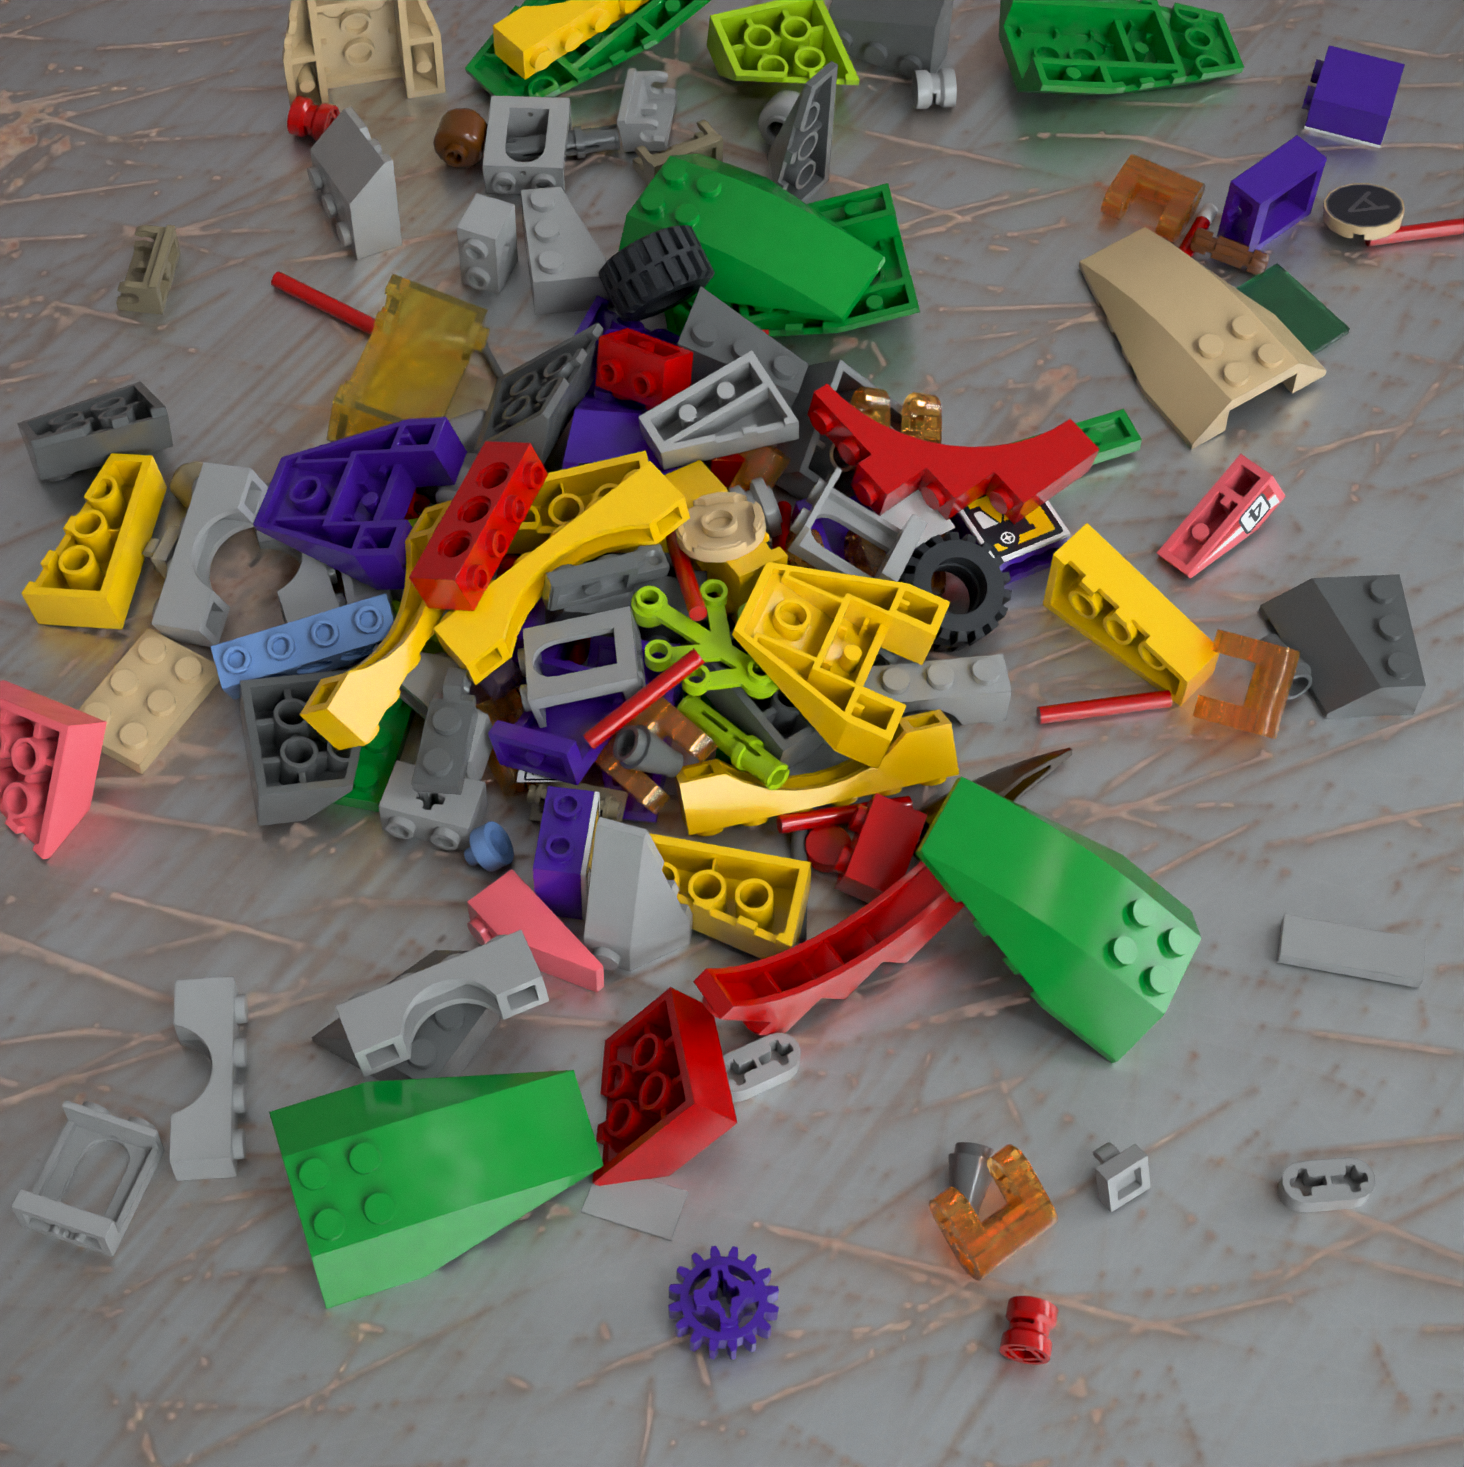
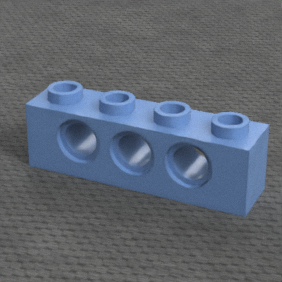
[210,593,397,700]

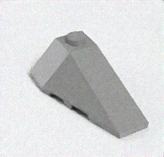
[584,817,693,972]

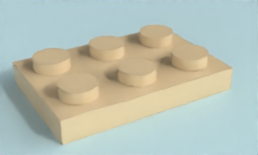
[78,628,220,774]

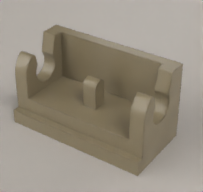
[633,120,723,186]
[116,225,181,315]

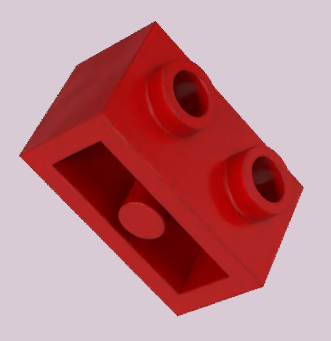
[596,328,693,410]
[833,793,927,903]

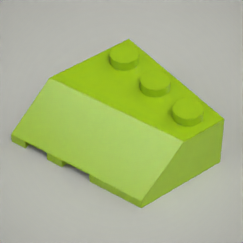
[706,0,860,85]

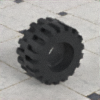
[599,225,715,322]
[898,532,1012,652]

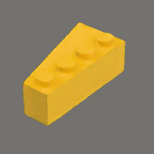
[506,451,669,554]
[21,453,167,630]
[664,460,788,625]
[1043,523,1221,706]
[649,833,811,959]

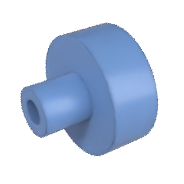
[464,821,514,872]

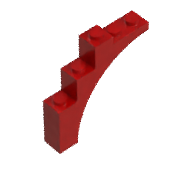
[807,384,1100,524]
[693,860,965,1035]

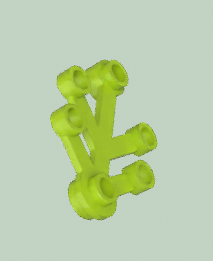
[631,579,779,699]

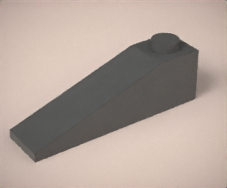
[767,61,838,202]

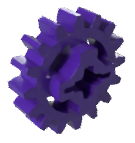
[668,1246,779,1360]

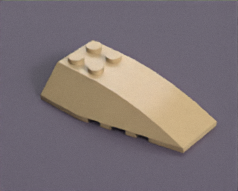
[282,0,446,106]
[1079,227,1327,450]

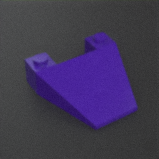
[253,417,467,590]

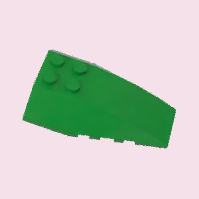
[465,0,711,98]
[999,0,1244,95]
[618,154,885,323]
[664,183,920,338]
[915,776,1201,1063]
[269,1070,604,1309]

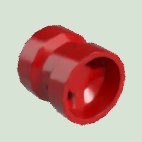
[287,95,340,142]
[999,1296,1059,1365]

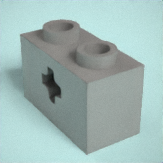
[457,193,518,295]
[378,760,488,850]

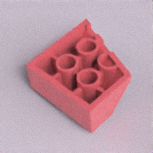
[0,680,107,859]

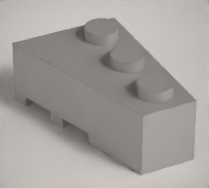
[521,187,615,315]
[638,350,799,470]

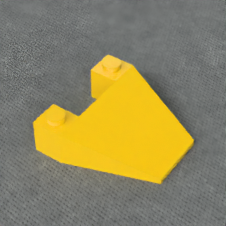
[732,562,950,770]

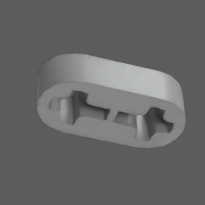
[723,1033,801,1102]
[1277,1157,1375,1213]

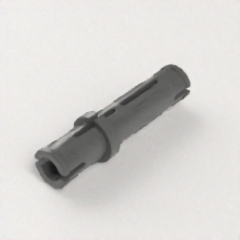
[505,124,620,162]

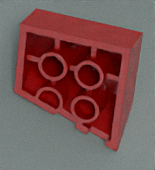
[593,987,737,1186]

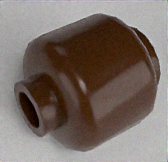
[433,108,488,168]

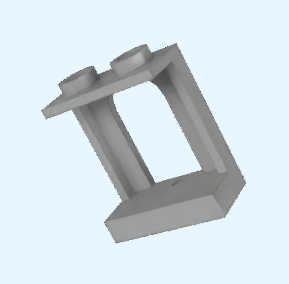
[483,96,572,195]
[788,467,928,582]
[518,606,646,728]
[11,1100,165,1257]

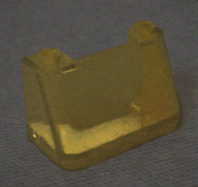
[327,274,490,442]

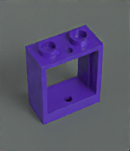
[1216,135,1327,252]

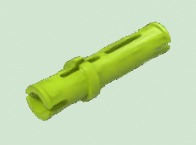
[676,695,790,790]

